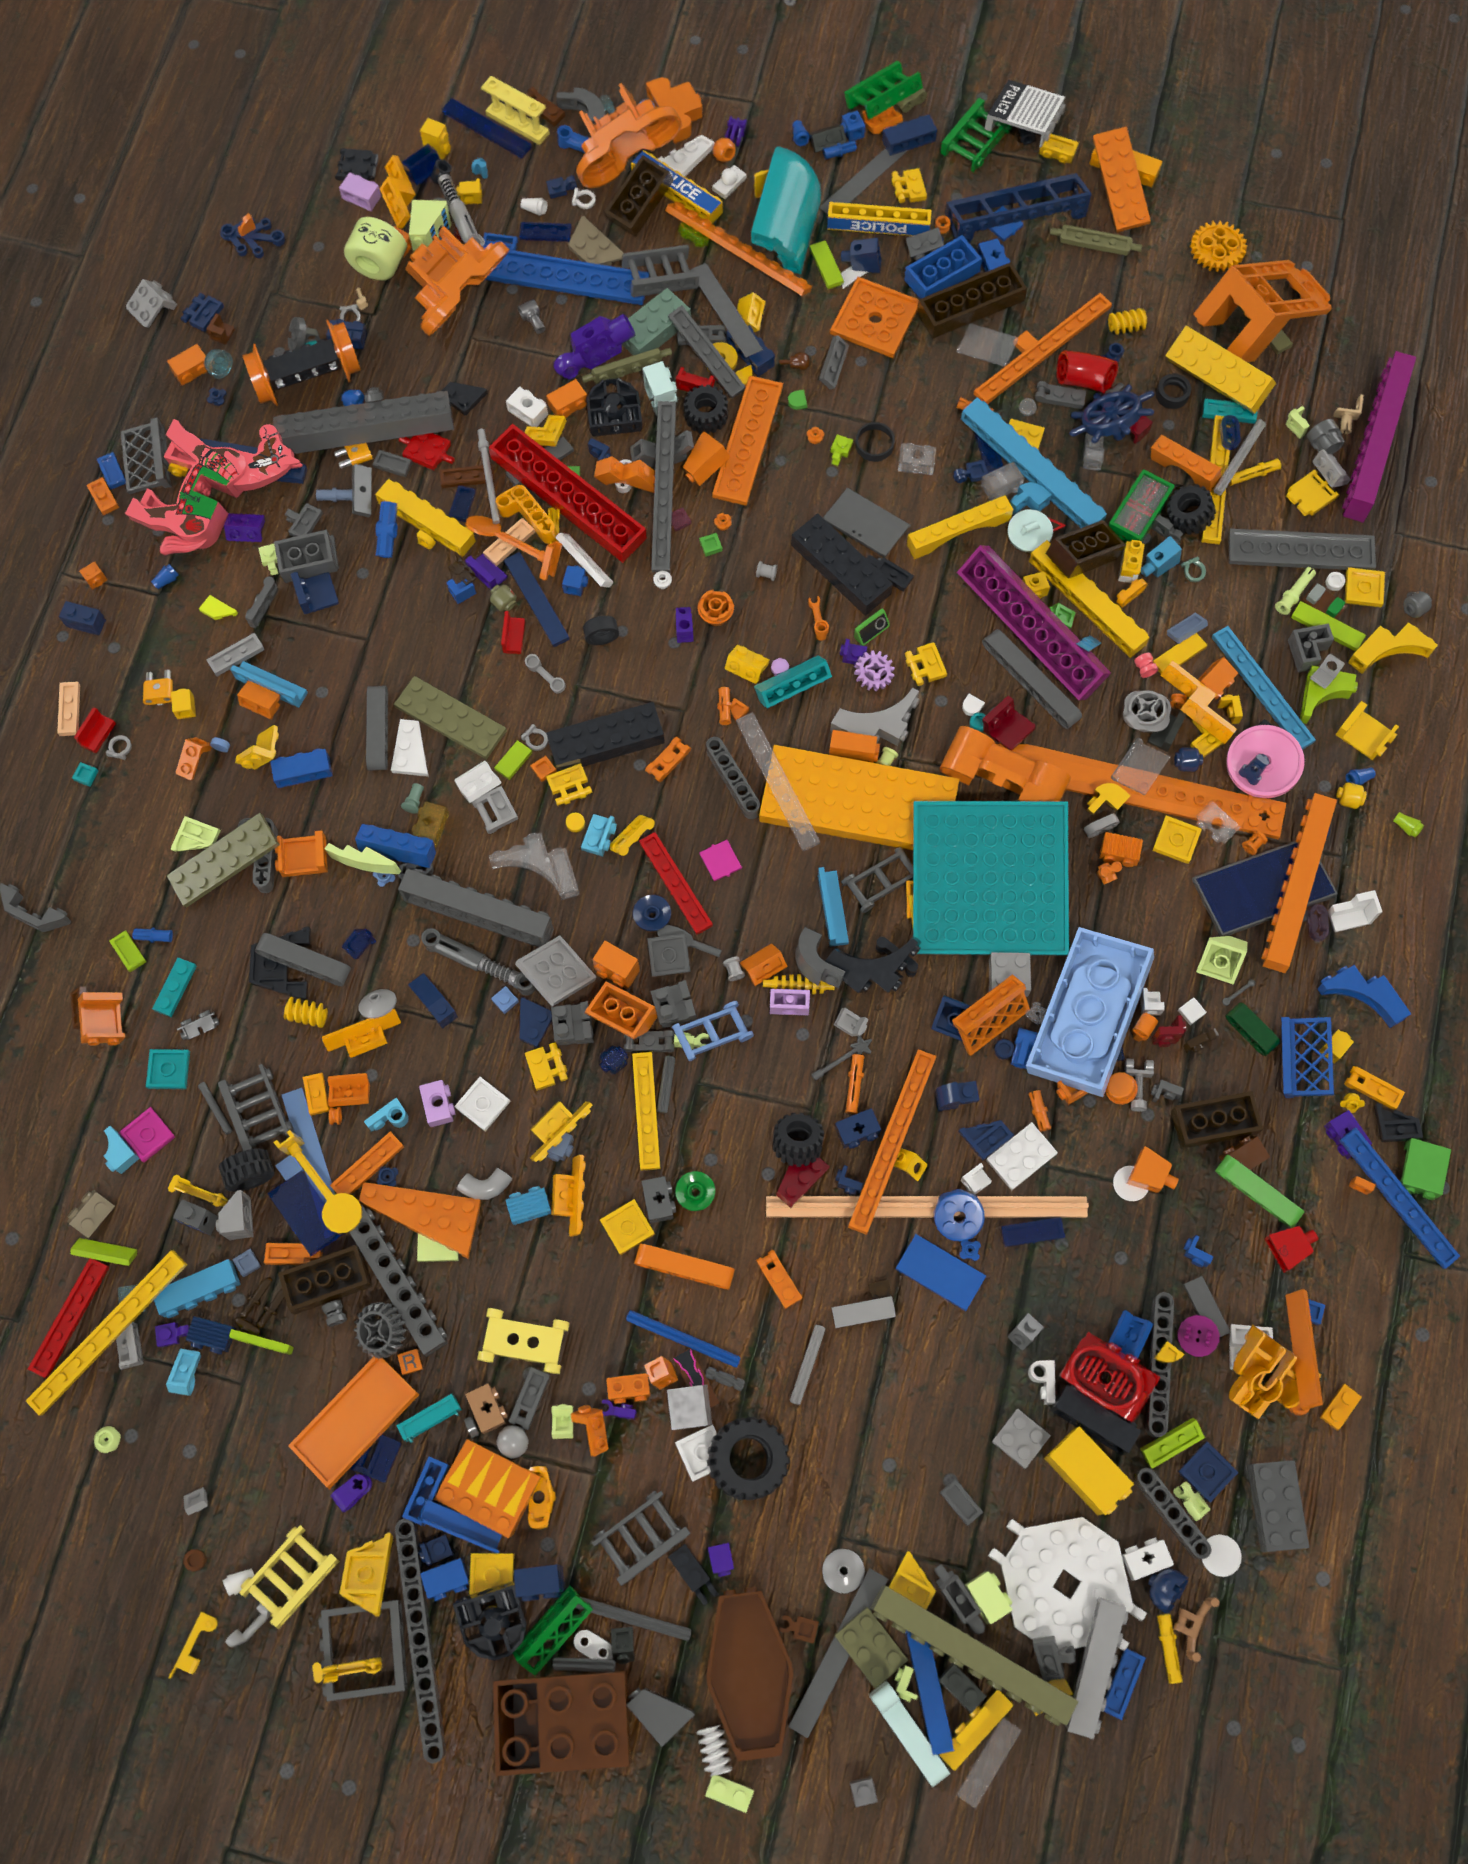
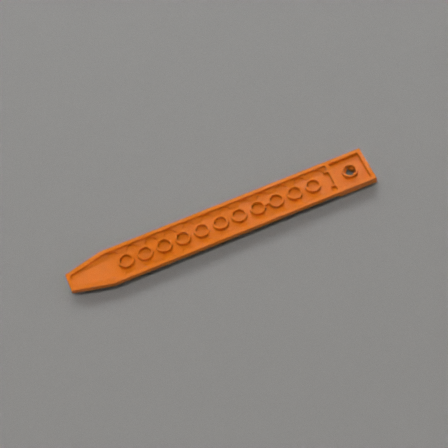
[998,744,1286,840]

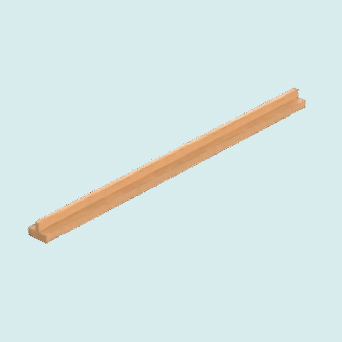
[766,1196,1089,1218]

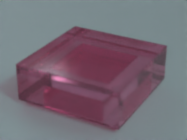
[672,507,691,531]

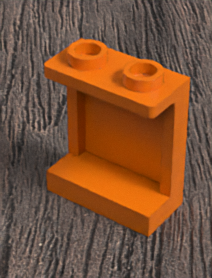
[275,831,328,877]
[78,992,125,1046]

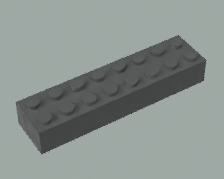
[398,869,554,947]

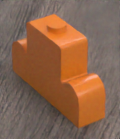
[646,77,702,144]

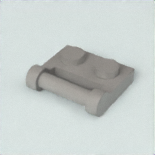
[472,786,518,834]

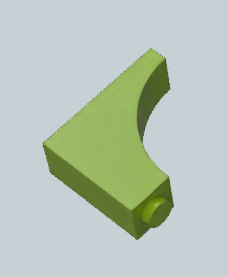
[1300,666,1358,724]

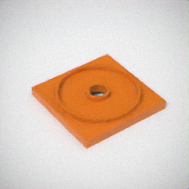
[830,277,919,358]

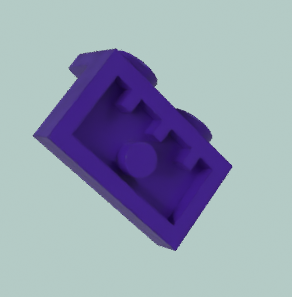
[224,513,265,542]

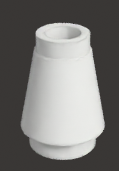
[521,198,547,216]
[223,1568,254,1596]

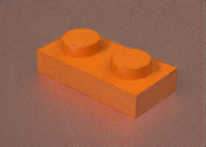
[87,477,119,516]

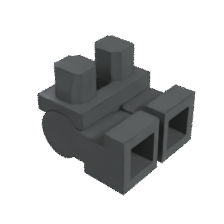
[651,980,697,1027]
[551,1001,594,1045]

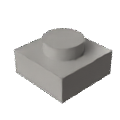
[184,1487,208,1515]

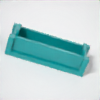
[397,1394,462,1443]

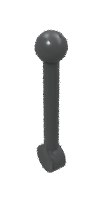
[1222,979,1255,1006]

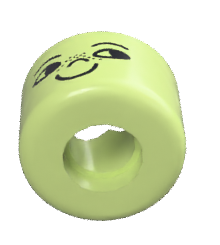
[344,217,407,281]

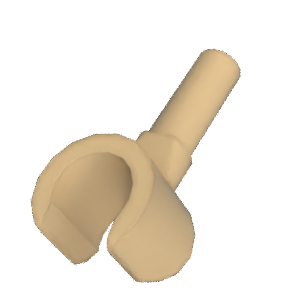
[356,288,368,310]

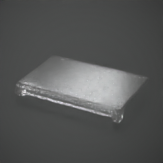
[957,323,1018,367]
[1111,738,1170,795]

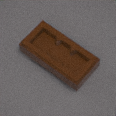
[70,986,87,1030]

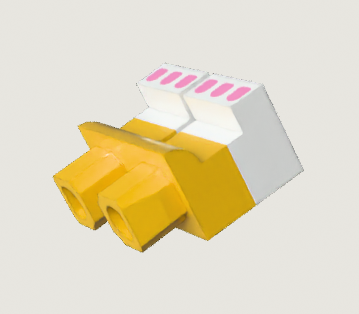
[1118,540,1145,583]

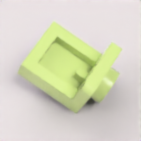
[552,1404,574,1439]
[895,1665,918,1702]

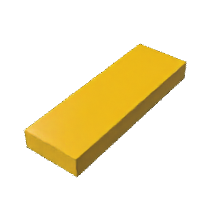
[1153,633,1207,674]

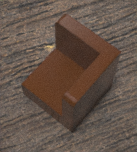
[206,313,235,345]

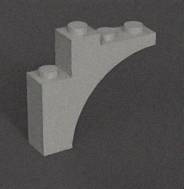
[830,688,920,746]

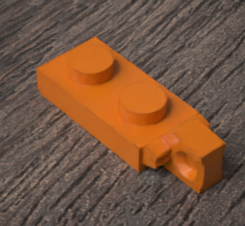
[264,1243,323,1265]

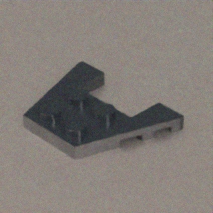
[249,927,311,1000]

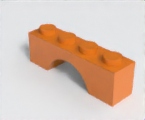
[1151,435,1221,492]

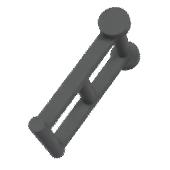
[841,847,913,913]

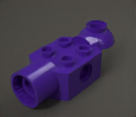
[554,313,636,379]

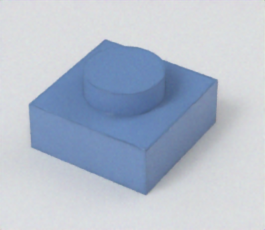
[491,986,519,1014]

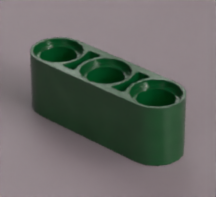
[1225,1002,1280,1056]

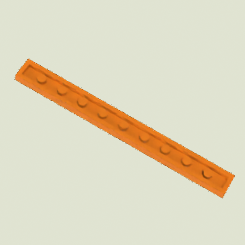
[665,202,812,296]
[973,293,1112,404]
[848,1049,936,1235]

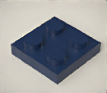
[1178,1441,1239,1503]

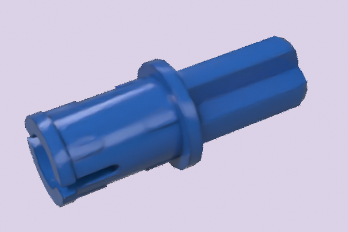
[823,141,857,160]
[132,928,173,943]

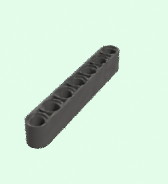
[982,629,1082,729]
[1145,1292,1174,1438]

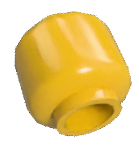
[1336,782,1367,809]

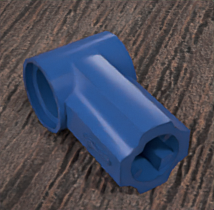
[557,125,589,153]
[1011,1027,1038,1069]

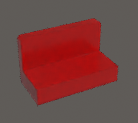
[501,611,526,654]
[74,707,116,754]

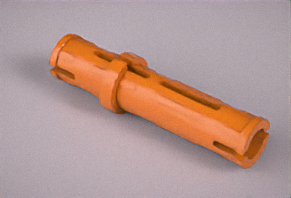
[845,1054,865,1115]

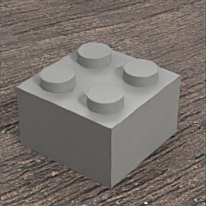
[989,952,1031,997]

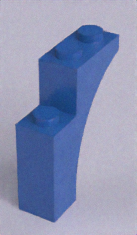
[1318,965,1411,1028]

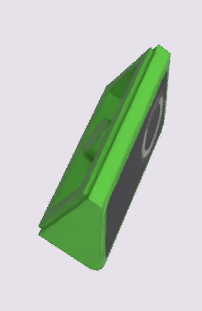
[854,609,890,646]

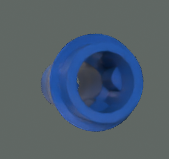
[792,120,810,146]
[151,564,179,590]
[1345,767,1376,785]

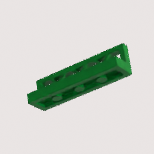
[513,1586,593,1676]

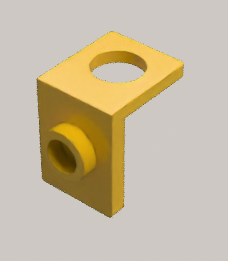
[894,1148,927,1181]

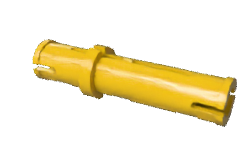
[1229,458,1281,486]
[1157,1614,1183,1684]

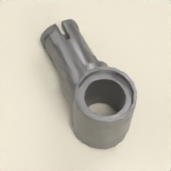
[518,299,545,334]

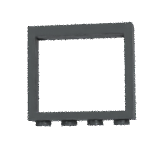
[318,1600,408,1701]

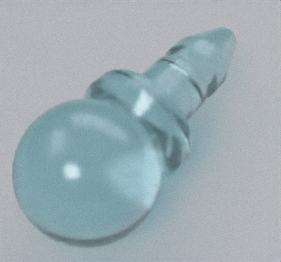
[599,95,615,114]

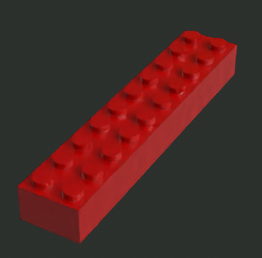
[489,424,647,563]

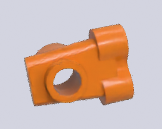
[1097,862,1122,885]

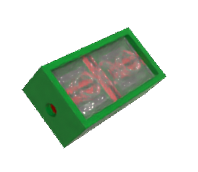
[1108,469,1175,544]

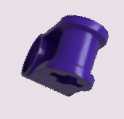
[330,1475,372,1513]

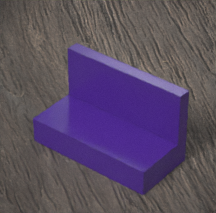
[465,553,507,590]

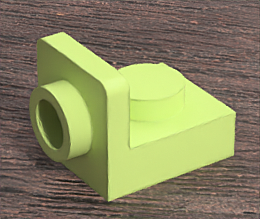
[1285,406,1310,439]

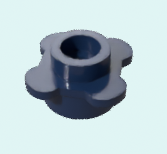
[207,388,227,406]
[377,1166,399,1187]

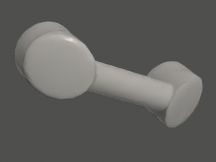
[525,654,566,694]
[225,1596,274,1647]

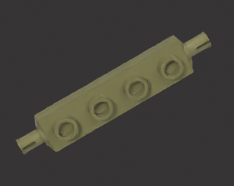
[1050,225,1142,256]
[581,348,672,384]

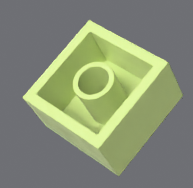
[964,1571,1013,1624]

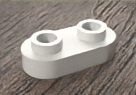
[574,1630,613,1660]

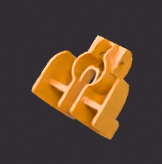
[1229,1325,1321,1419]

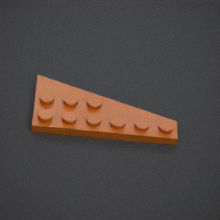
[359,1182,481,1259]

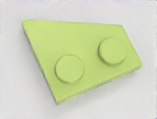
[171,816,221,852]

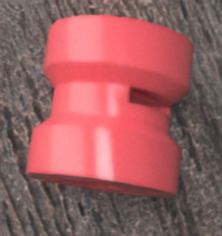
[1134,653,1159,678]

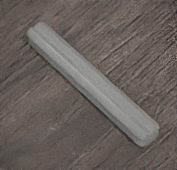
[790,1325,825,1405]

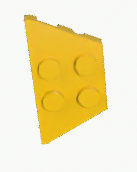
[340,1533,393,1616]

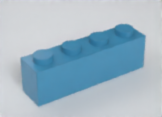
[154,1259,241,1318]

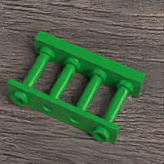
[844,61,923,120]
[940,97,1012,173]

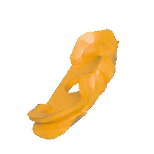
[528,1466,556,1529]

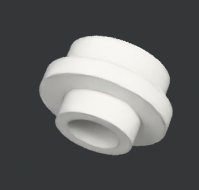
[654,571,672,589]

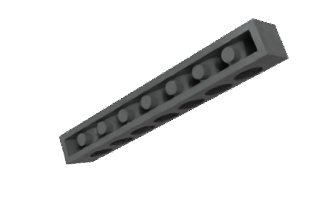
[350,1206,448,1357]

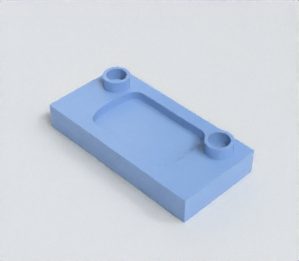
[1026,927,1154,1097]

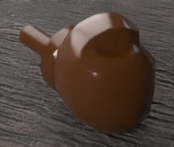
[779,352,810,371]

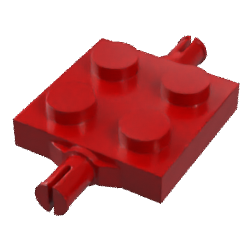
[399,433,455,471]

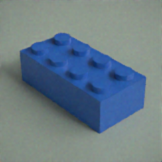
[904,235,982,299]

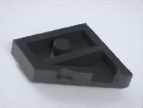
[441,382,488,416]
[1374,1104,1423,1142]

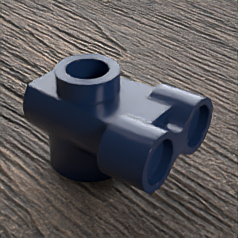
[1101,343,1125,367]
[1238,754,1269,785]

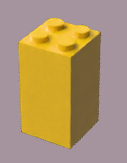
[1044,1426,1134,1516]

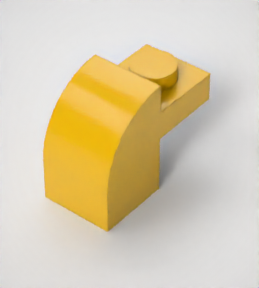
[1087,783,1130,815]

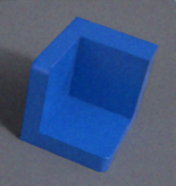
[446,579,476,604]

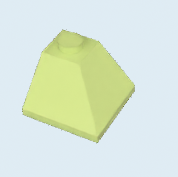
[1196,936,1248,985]

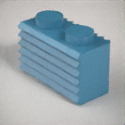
[506,1186,551,1225]

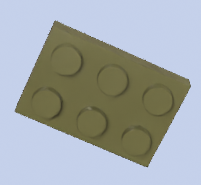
[834,1607,908,1689]

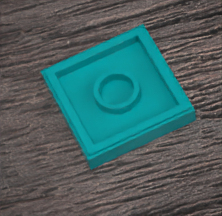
[146,1049,190,1089]

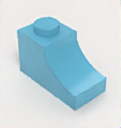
[104,1126,140,1174]

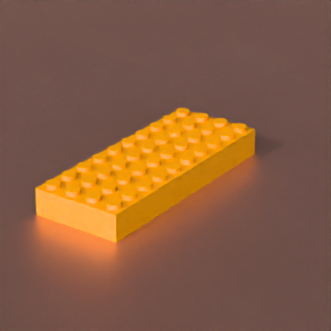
[759,745,959,850]

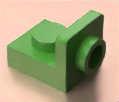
[1048,603,1076,629]

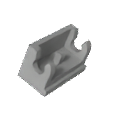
[116,1322,144,1370]

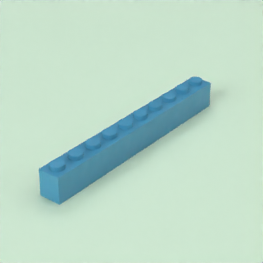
[961,397,1107,528]

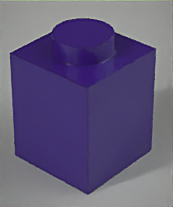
[708,1543,734,1577]

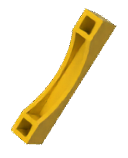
[907,495,1013,560]

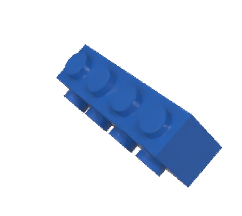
[355,824,436,868]

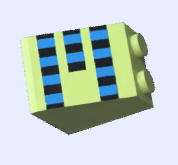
[409,200,451,252]

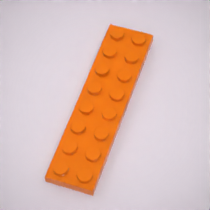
[712,375,783,506]

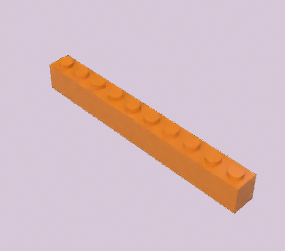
[1261,793,1337,973]

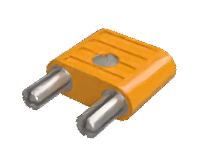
[334,443,373,468]
[143,670,173,705]

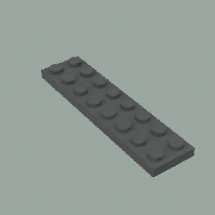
[1228,529,1376,570]

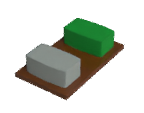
[1301,583,1348,620]

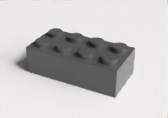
[1247,1460,1309,1552]

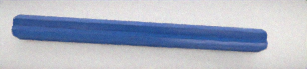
[626,1310,740,1367]

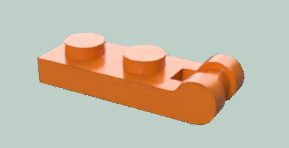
[756,1250,802,1309]

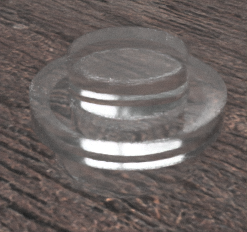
[1019,398,1037,416]

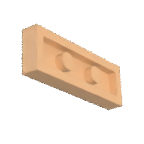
[483,518,535,566]
[57,682,80,736]

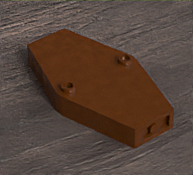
[706,1587,793,1761]

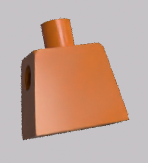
[1127,1146,1179,1193]

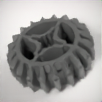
[353,1302,407,1359]

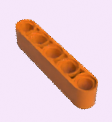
[634,1244,735,1290]

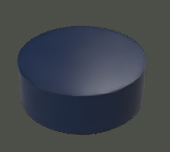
[994,1039,1014,1060]

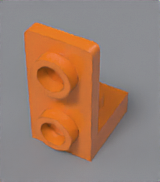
[176,737,212,780]

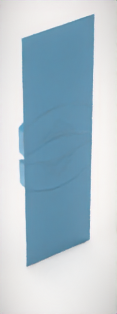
[1076,636,1101,652]

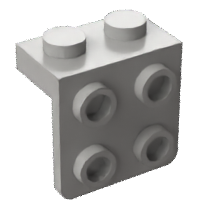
[126,279,177,328]

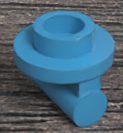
[472,158,488,178]

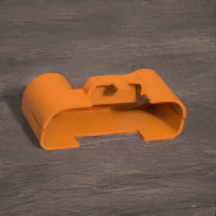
[939,726,1071,802]

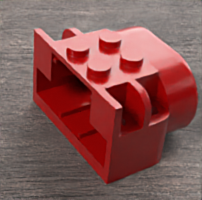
[1060,1332,1161,1422]

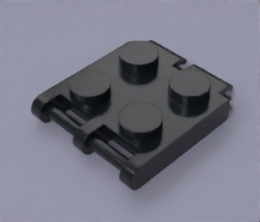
[335,148,379,181]

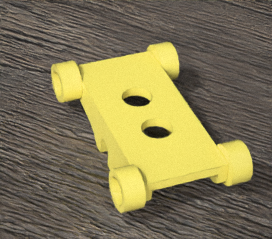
[477,1308,570,1374]

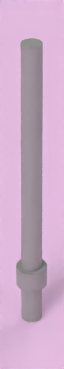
[478,429,500,524]

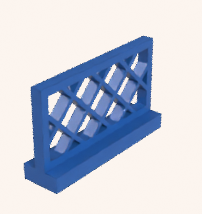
[1281,1017,1334,1098]

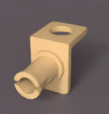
[1333,394,1364,434]

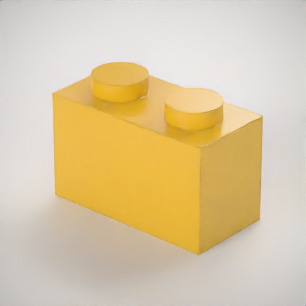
[420,118,451,160]

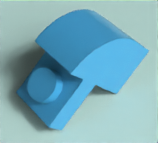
[1010,482,1052,515]

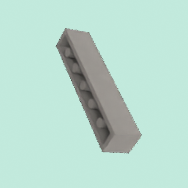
[1066,1597,1128,1739]

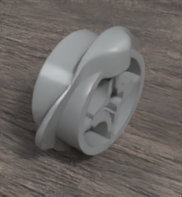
[1123,691,1171,732]

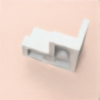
[1327,890,1382,932]

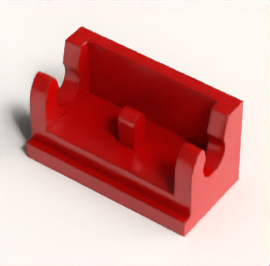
[676,367,715,392]

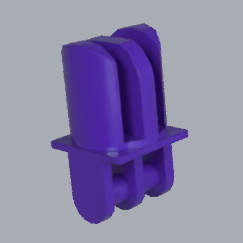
[725,116,747,147]

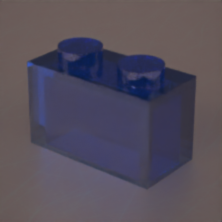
[401,144,440,185]

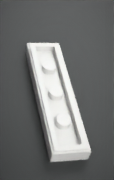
[556,533,613,588]

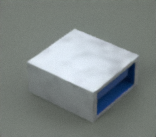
[667,1385,712,1430]

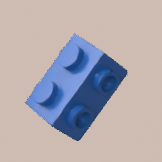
[1109,1310,1154,1358]

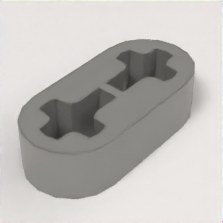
[1084,814,1120,838]

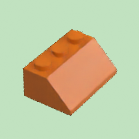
[585,981,658,1039]

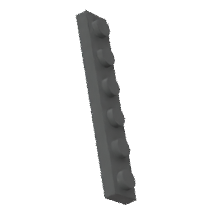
[668,305,746,399]

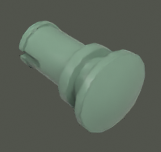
[401,783,424,814]

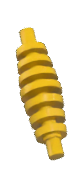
[763,974,835,995]

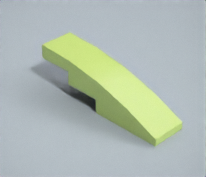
[324,843,401,874]

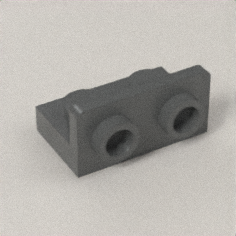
[906,227,944,261]

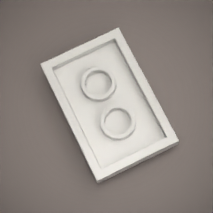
[986,1123,1058,1191]

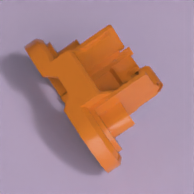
[576,83,682,188]
[406,226,510,337]

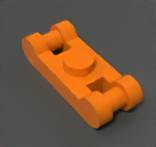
[645,737,691,782]

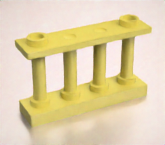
[481,76,549,145]
[239,1525,339,1629]

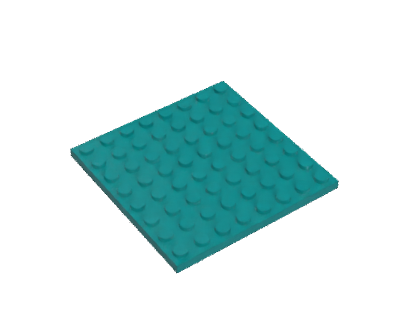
[913,801,1069,955]

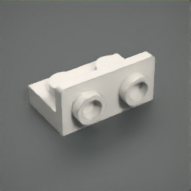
[455,761,501,803]

